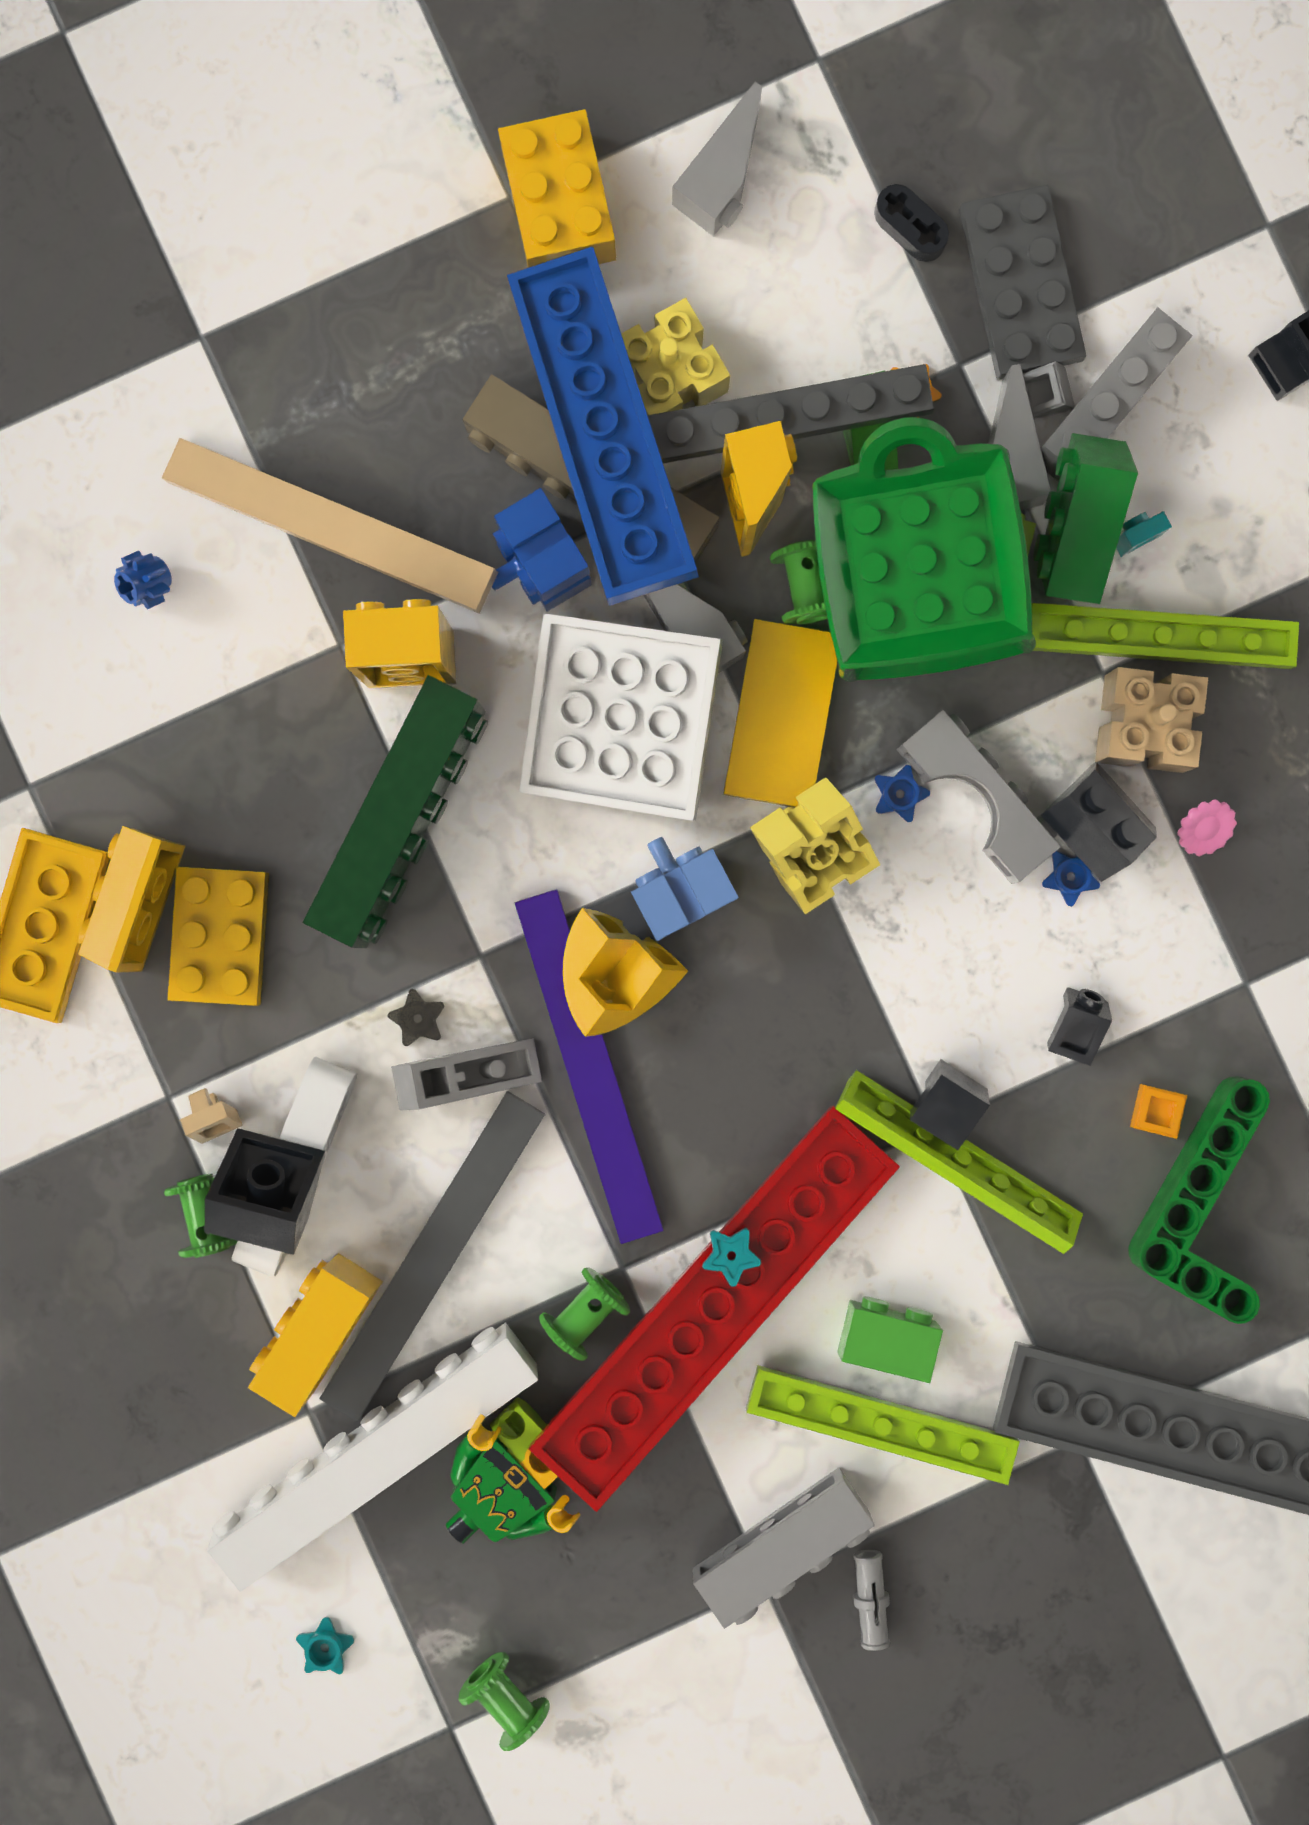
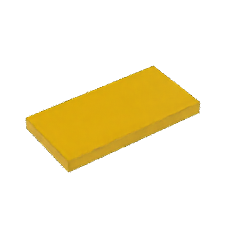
[723,619,838,808]
[0,828,110,1023]

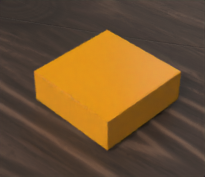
[1130,1084,1188,1139]

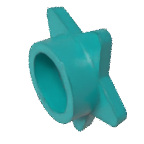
[702,1228,761,1287]
[296,1617,354,1675]

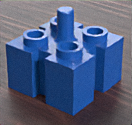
[492,488,592,612]

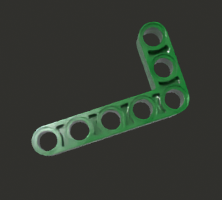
[1128,1076,1270,1324]

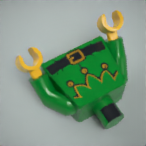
[446,1414,581,1544]

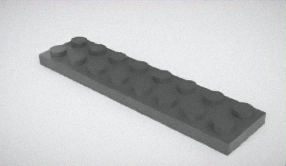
[993,1341,1309,1515]

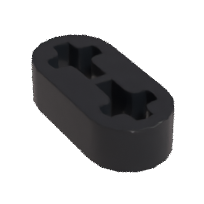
[874,184,949,262]

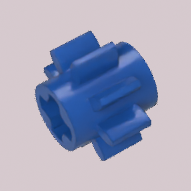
[114,550,172,610]

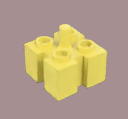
[621,298,730,415]
[750,777,880,914]

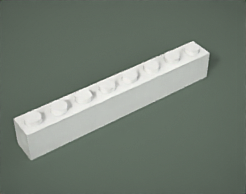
[207,1322,538,1592]

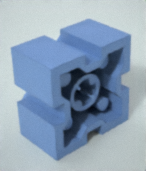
[631,837,739,941]

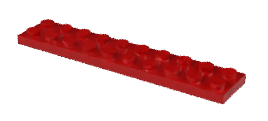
[529,1106,900,1512]

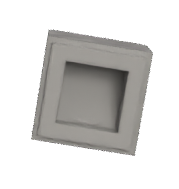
[1023,361,1075,419]

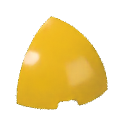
[563,908,688,1037]

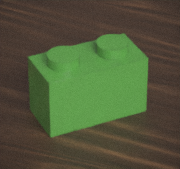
[837,1296,943,1383]

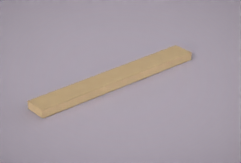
[162,438,498,614]

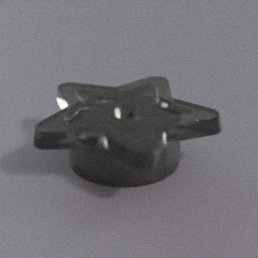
[387,989,444,1046]

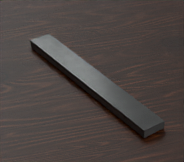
[319,1091,545,1422]

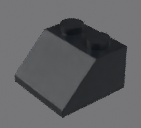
[1041,762,1157,882]
[205,1128,325,1255]

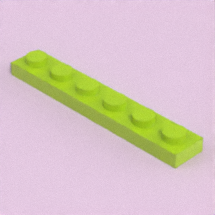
[1031,603,1299,669]
[835,1070,1083,1254]
[746,1365,1020,1485]

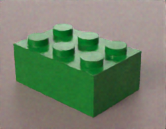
[1033,433,1138,604]

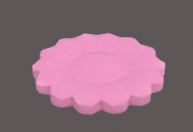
[1177,799,1237,857]

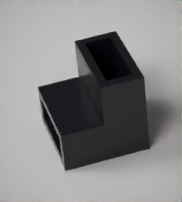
[1248,310,1309,401]
[910,1059,990,1150]

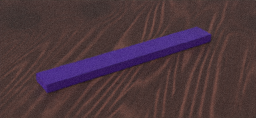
[514,889,664,1244]

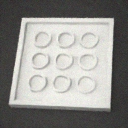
[519,613,723,821]

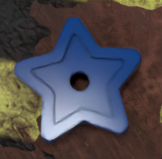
[875,765,930,822]
[1042,851,1100,907]

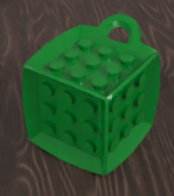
[812,417,1036,682]

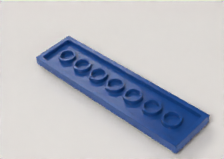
[507,246,699,606]

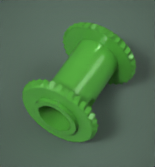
[770,540,828,624]
[164,1173,237,1258]
[539,1268,630,1361]
[458,1652,550,1751]

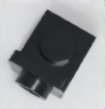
[1047,987,1112,1066]

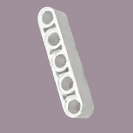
[232,1057,357,1278]

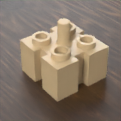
[1095,667,1208,773]

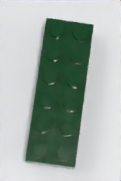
[302,675,488,948]

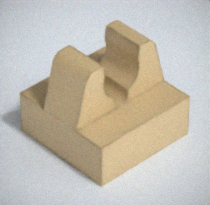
[180,1088,243,1144]

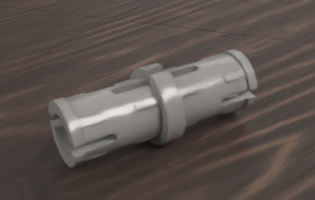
[853,1550,890,1651]

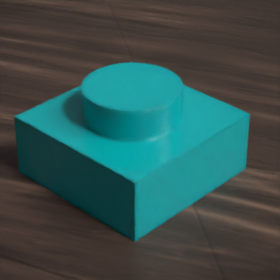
[1116,511,1172,557]

